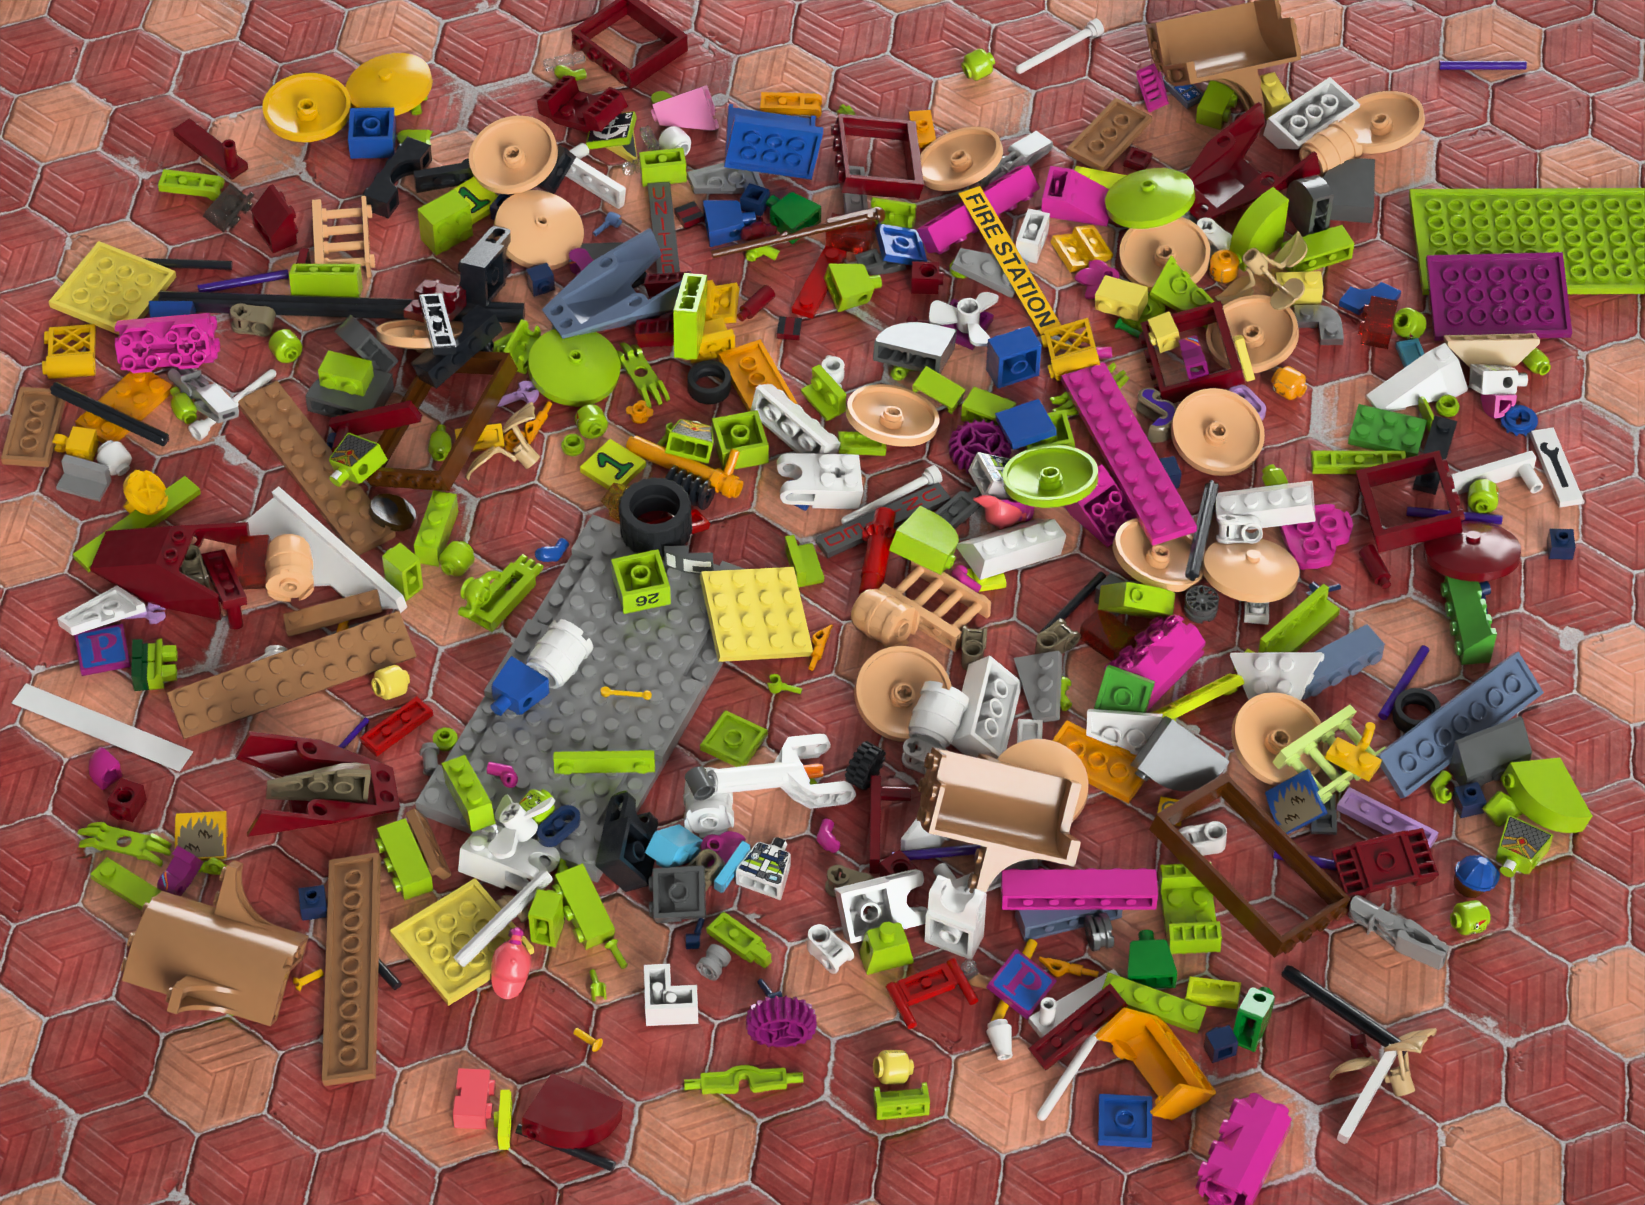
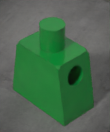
[766,192,821,244]
[1127,930,1177,989]
[1233,987,1275,1052]

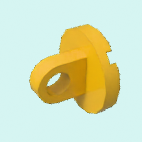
[123,470,168,515]

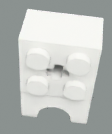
[777,453,863,509]
[458,824,560,891]
[834,869,928,943]
[924,874,987,960]

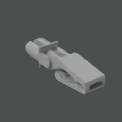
[976,131,1053,188]
[168,368,239,423]
[1348,895,1449,970]

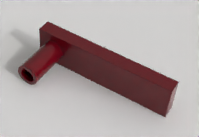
[173,118,248,180]
[329,400,422,452]
[201,549,247,630]
[869,775,911,874]
[1028,984,1128,1071]

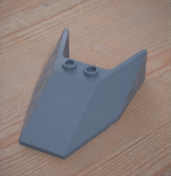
[542,228,682,339]

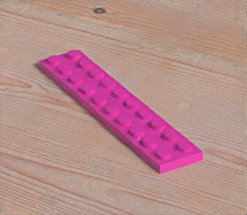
[1061,362,1197,546]

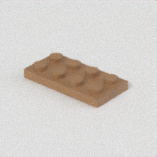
[1066,98,1152,171]
[1,387,66,467]

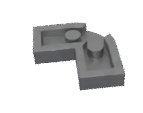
[1293,305,1344,345]

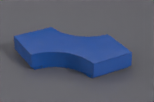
[1339,282,1401,315]

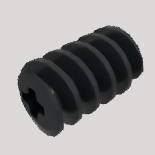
[665,465,715,510]

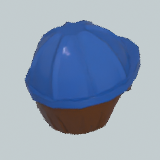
[1454,854,1500,898]

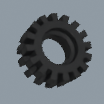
[845,741,886,790]

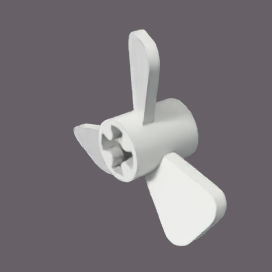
[929,292,999,346]
[487,794,556,858]

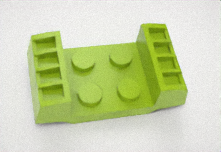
[1158,862,1222,955]

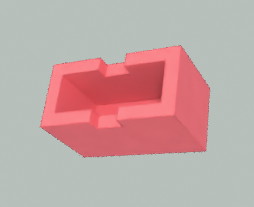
[453,1068,496,1129]

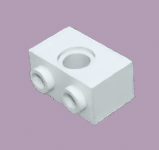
[1016,208,1050,264]

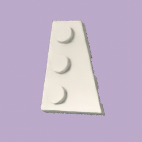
[57,585,146,635]
[1086,709,1163,755]

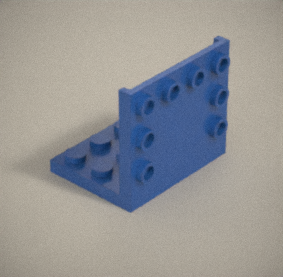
[724,104,823,180]

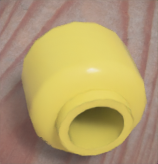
[371,665,410,700]
[873,1050,914,1084]

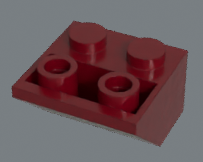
[251,184,299,253]

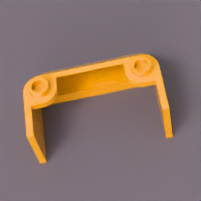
[1095,1007,1216,1120]

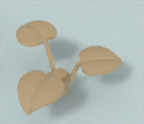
[1215,231,1308,310]
[466,402,540,481]
[1329,1028,1437,1097]

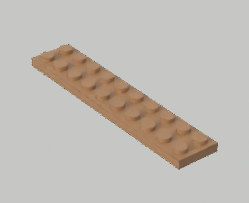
[238,381,396,556]
[167,611,416,740]
[322,852,381,1086]

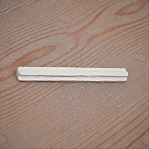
[454,870,553,967]

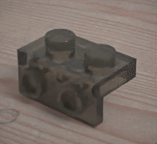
[203,183,255,233]

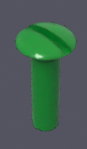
[1114,317,1141,338]

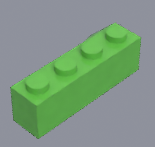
[1441,576,1497,665]

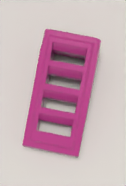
[1136,64,1169,113]

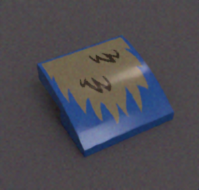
[1265,769,1328,835]

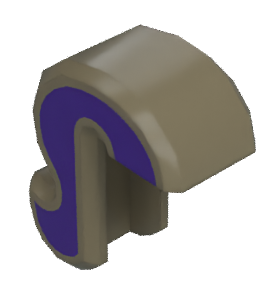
[1137,388,1177,443]

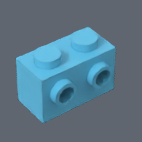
[645,824,703,868]

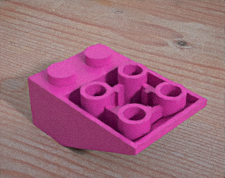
[1041,166,1109,227]
[1064,464,1137,547]

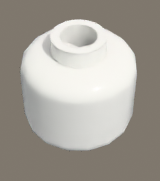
[658,126,691,156]
[96,440,132,476]

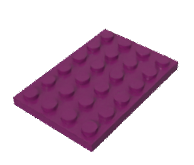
[1426,252,1572,341]

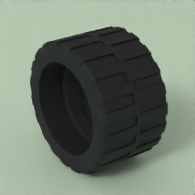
[619,477,692,557]

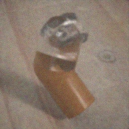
[961,959,993,989]

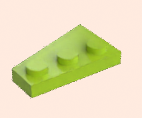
[1149,256,1214,328]

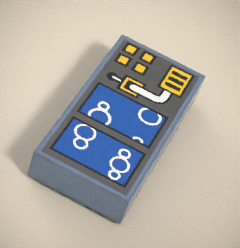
[1162,76,1204,109]

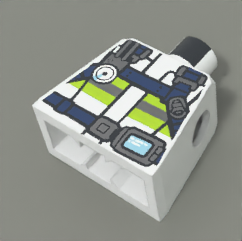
[1469,364,1528,394]
[968,452,1012,499]
[736,837,791,900]

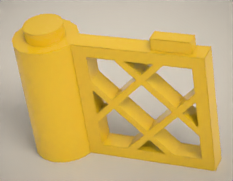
[1041,318,1100,382]
[42,324,96,379]

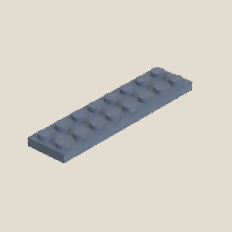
[1376,651,1544,799]

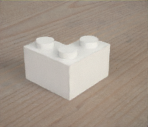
[644,964,698,1026]

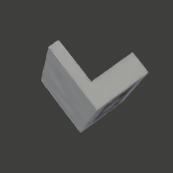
[56,454,112,502]

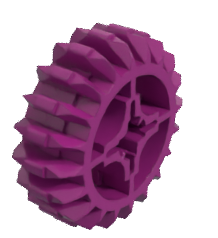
[948,418,1012,474]
[746,995,817,1047]

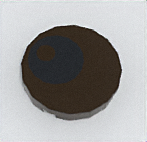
[369,494,416,531]

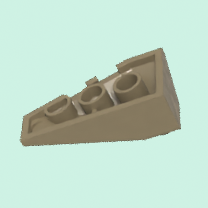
[266,762,371,803]

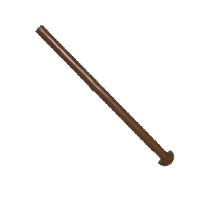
[711,207,886,258]

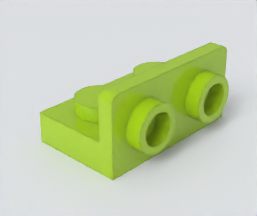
[801,364,846,421]

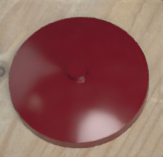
[1424,521,1521,582]

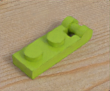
[158,169,225,201]

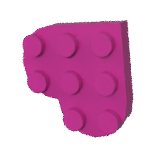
[1279,504,1353,570]

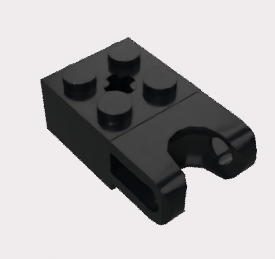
[458,226,512,307]
[595,791,658,892]

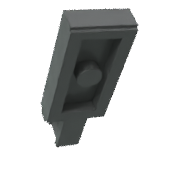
[935,485,982,529]

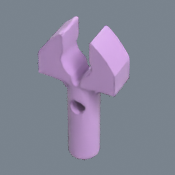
[498,381,539,407]
[121,602,166,624]

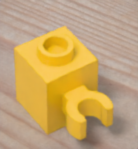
[52,426,99,462]

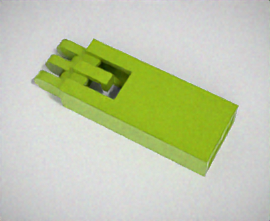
[468,554,543,632]

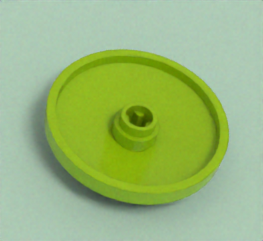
[1105,168,1195,229]
[528,329,621,407]
[1002,445,1098,508]

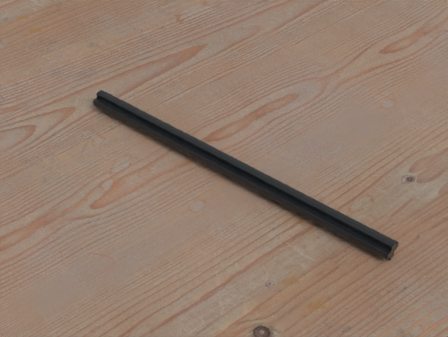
[158,291,525,323]

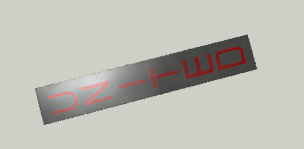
[648,182,680,274]
[816,482,951,559]

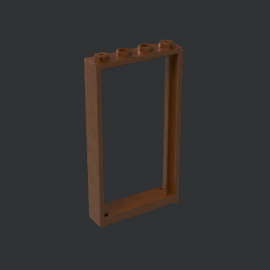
[367,351,518,491]
[1149,772,1351,958]

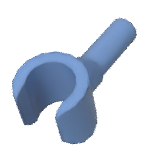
[593,212,622,236]

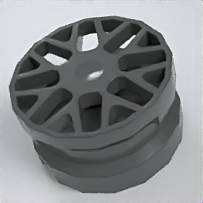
[1184,585,1219,624]
[1084,912,1114,951]

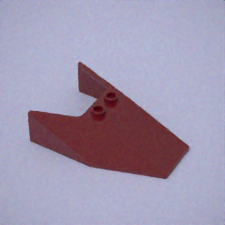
[1186,102,1321,221]
[90,522,251,621]
[235,731,400,837]

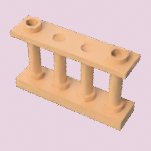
[312,196,375,278]
[879,561,991,652]

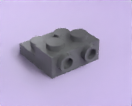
[649,865,706,923]

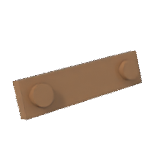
[283,589,382,637]

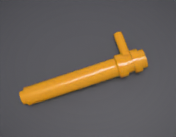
[626,435,743,498]

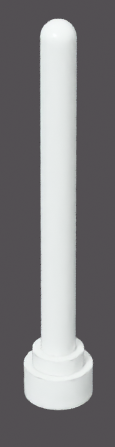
[1016,18,1104,74]
[188,369,277,441]
[841,465,943,525]
[1037,1022,1108,1121]

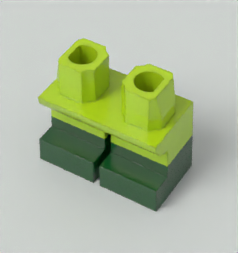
[131,639,178,691]

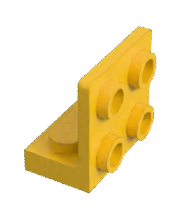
[690,318,735,364]

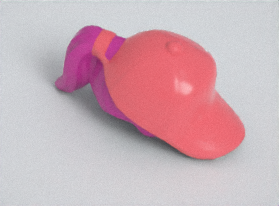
[973,495,1034,530]
[491,927,532,999]

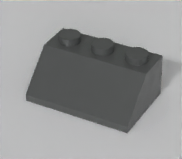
[1449,716,1532,787]

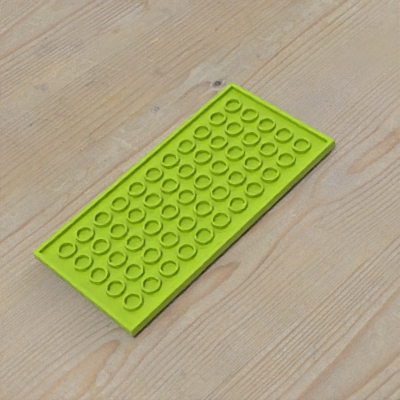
[1409,188,1645,295]

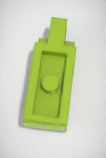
[706,912,772,968]

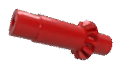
[859,507,896,595]

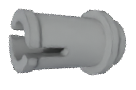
[419,742,439,776]

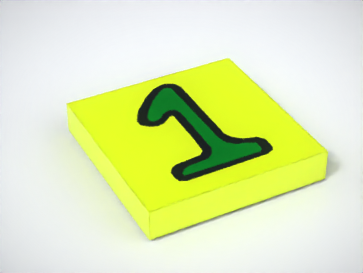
[449,177,498,225]
[580,439,646,495]

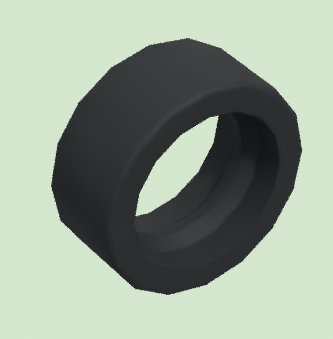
[687,360,731,405]
[1392,688,1441,733]

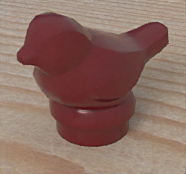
[740,217,777,241]

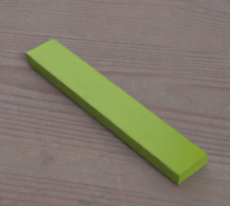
[73,476,201,572]

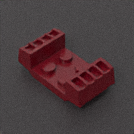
[537,75,628,133]
[635,271,692,348]
[1331,828,1439,903]

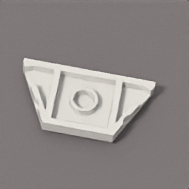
[1230,652,1324,701]

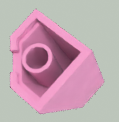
[651,85,719,130]

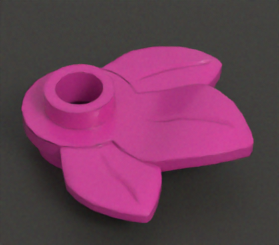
[1075,260,1120,299]
[700,831,746,867]

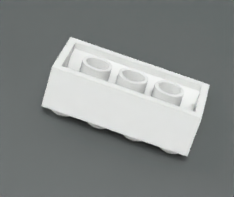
[1263,77,1361,149]
[750,384,840,454]
[1216,481,1316,532]
[956,518,1067,580]
[950,656,1022,759]

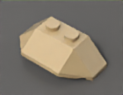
[1444,333,1540,367]

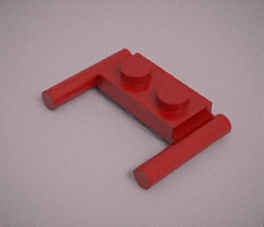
[886,958,978,1029]

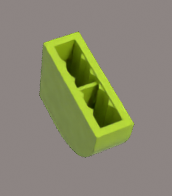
[1229,187,1289,272]
[673,273,707,360]
[889,506,959,575]
[1098,582,1175,619]
[1500,757,1593,833]

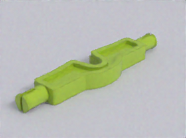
[684,1065,803,1094]

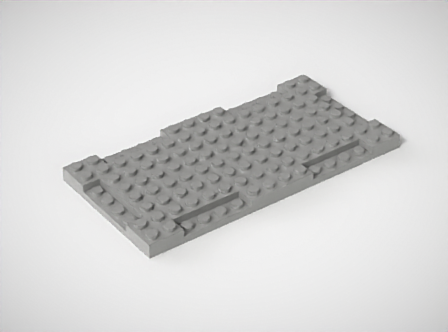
[415,514,744,883]

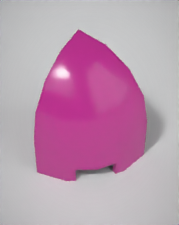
[1481,394,1518,419]
[89,747,122,790]

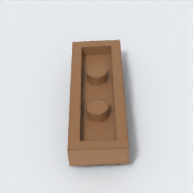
[406,808,452,881]

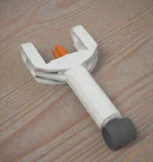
[685,734,856,809]

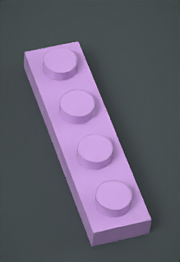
[1336,787,1439,848]

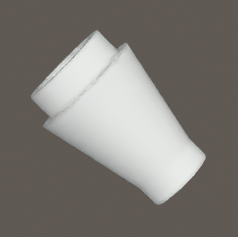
[986,1019,1013,1060]

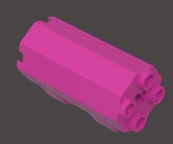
[115,313,220,373]
[1104,614,1205,712]
[1195,1093,1292,1205]

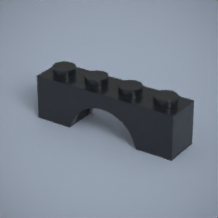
[363,136,432,219]
[411,305,503,389]

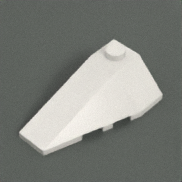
[1366,343,1468,412]

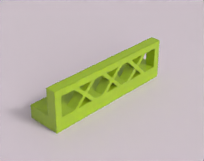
[1258,584,1340,653]

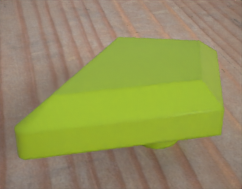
[1482,791,1523,827]

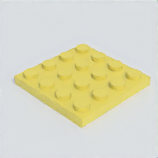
[49,241,176,335]
[699,567,813,662]
[390,878,534,1006]

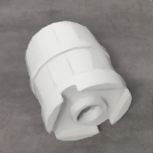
[527,619,594,689]
[908,681,969,748]
[683,767,734,838]

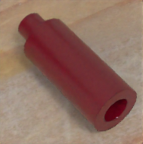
[737,285,775,321]
[1359,545,1391,589]

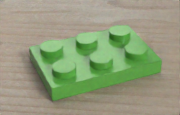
[1348,404,1427,458]
[1094,665,1155,751]

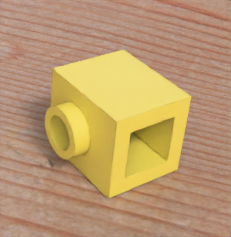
[1148,312,1180,353]

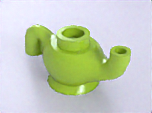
[458,571,502,618]

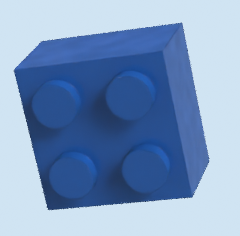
[348,107,396,159]
[986,326,1042,389]

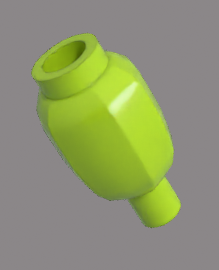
[1522,348,1551,375]
[170,387,197,424]
[428,424,452,461]
[1262,464,1289,486]

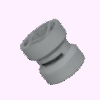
[696,944,732,981]

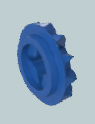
[1500,405,1538,437]

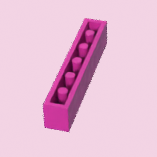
[916,165,1040,254]
[1001,868,1158,910]

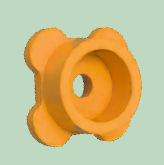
[626,400,653,424]
[503,430,526,453]

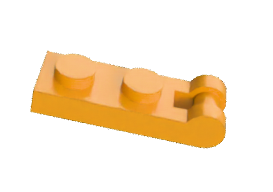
[760,92,822,118]

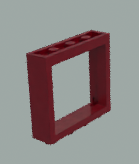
[571,0,688,89]
[831,114,924,200]
[1139,300,1245,403]
[1356,450,1465,553]

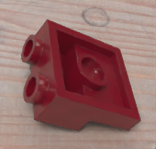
[404,279,466,323]

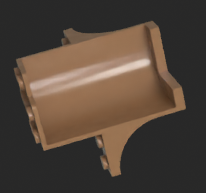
[1145,0,1301,113]
[917,747,1082,893]
[121,860,309,1026]

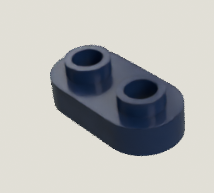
[537,805,581,847]

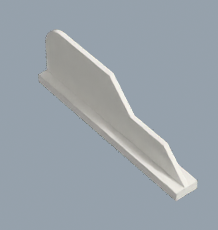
[246,486,407,613]

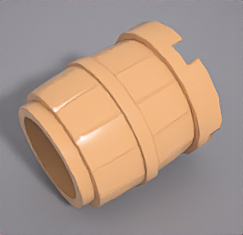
[1299,120,1363,178]
[265,534,314,602]
[851,589,920,648]

